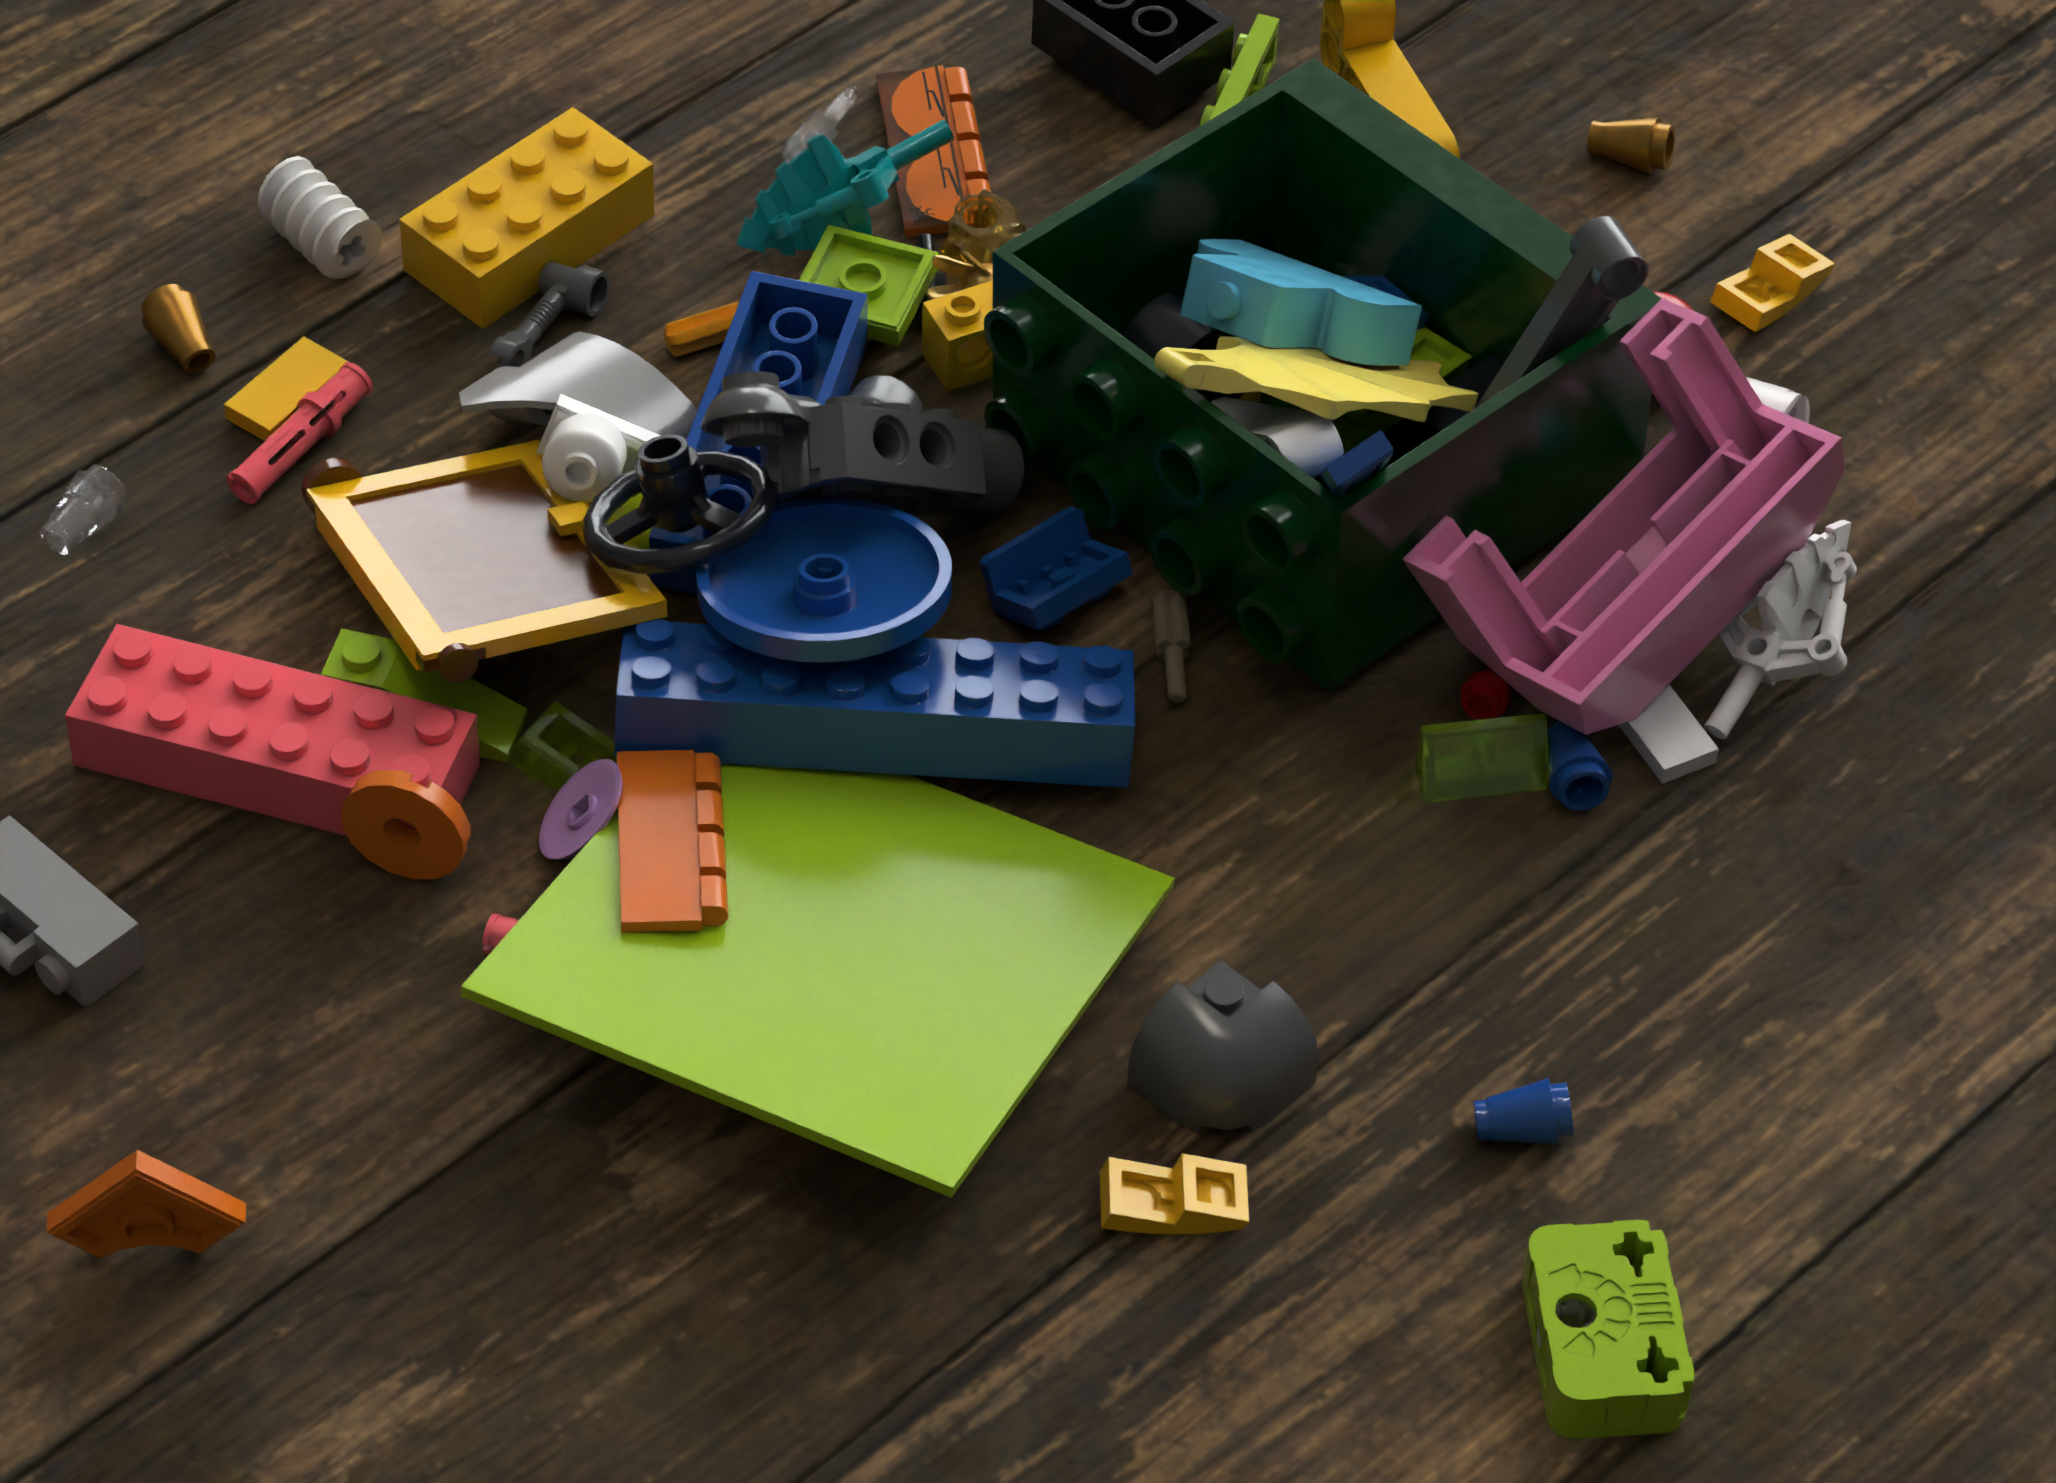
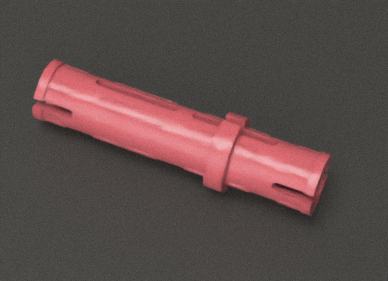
[226,362,373,504]

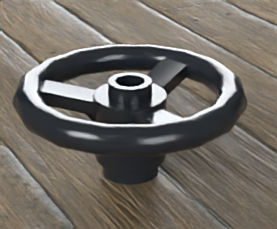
[582,434,779,574]

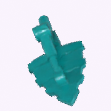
[736,120,954,256]

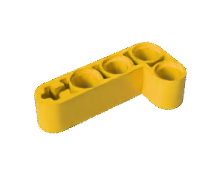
[1320,0,1460,159]

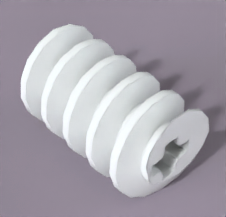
[257,156,383,279]

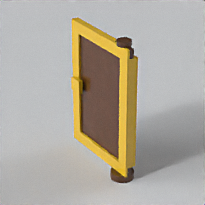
[301,440,667,683]

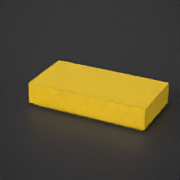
[224,336,349,441]

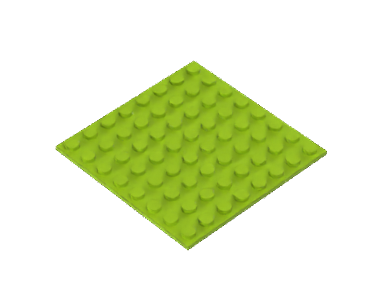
[460,764,1175,1198]

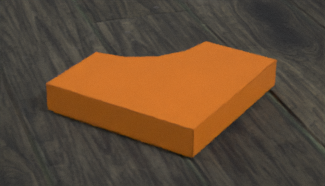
[46,1150,246,1259]

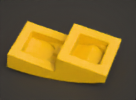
[1710,234,1835,332]
[1100,1153,1249,1234]

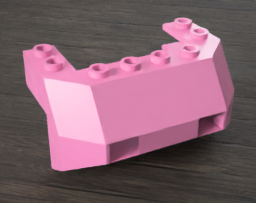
[1402,298,1844,735]

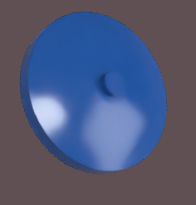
[696,498,952,662]

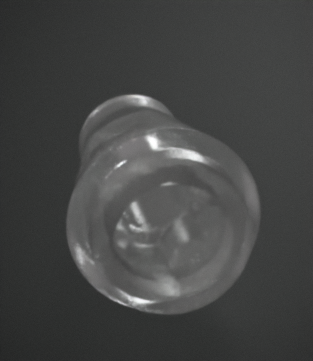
[39,464,129,555]

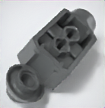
[701,371,1024,517]

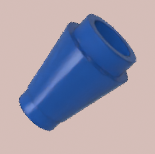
[1546,721,1612,811]
[1473,1078,1574,1145]

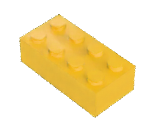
[399,107,655,329]

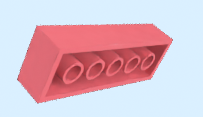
[65,624,480,836]

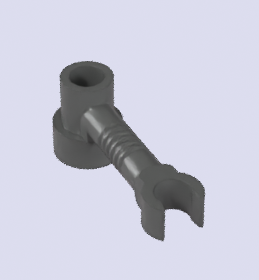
[489,261,610,370]

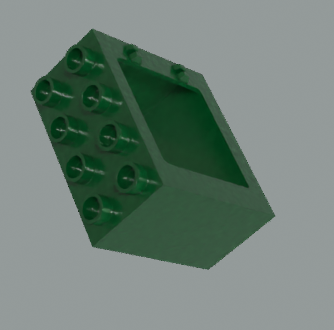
[984,58,1662,691]

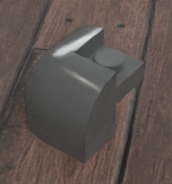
[1127,960,1319,1134]

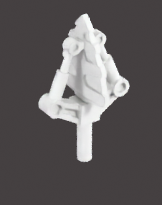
[1704,520,1857,739]

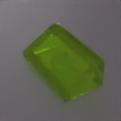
[1414,713,1548,802]

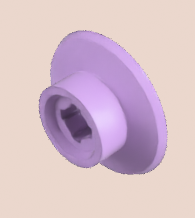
[539,759,623,860]

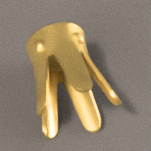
[926,250,993,299]

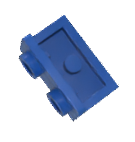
[980,506,1133,630]

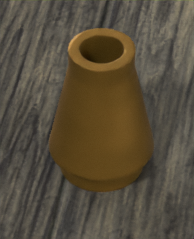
[1587,117,1675,174]
[141,284,216,374]

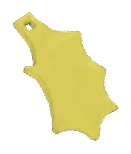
[1154,336,1478,422]

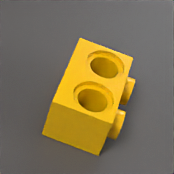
[922,280,993,392]

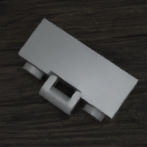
[0,815,145,1006]

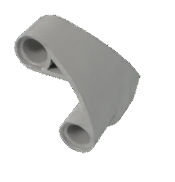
[459,332,698,439]

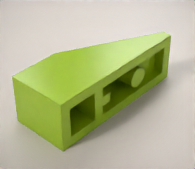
[321,628,528,763]

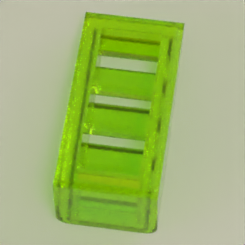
[511,701,617,790]

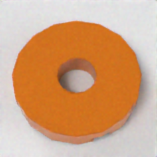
[341,770,471,880]

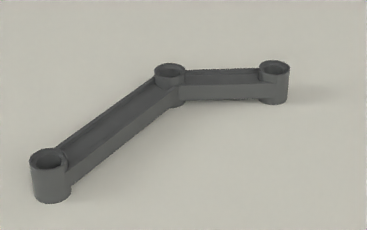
[1475,216,1648,408]

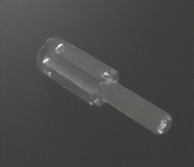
[781,85,860,164]

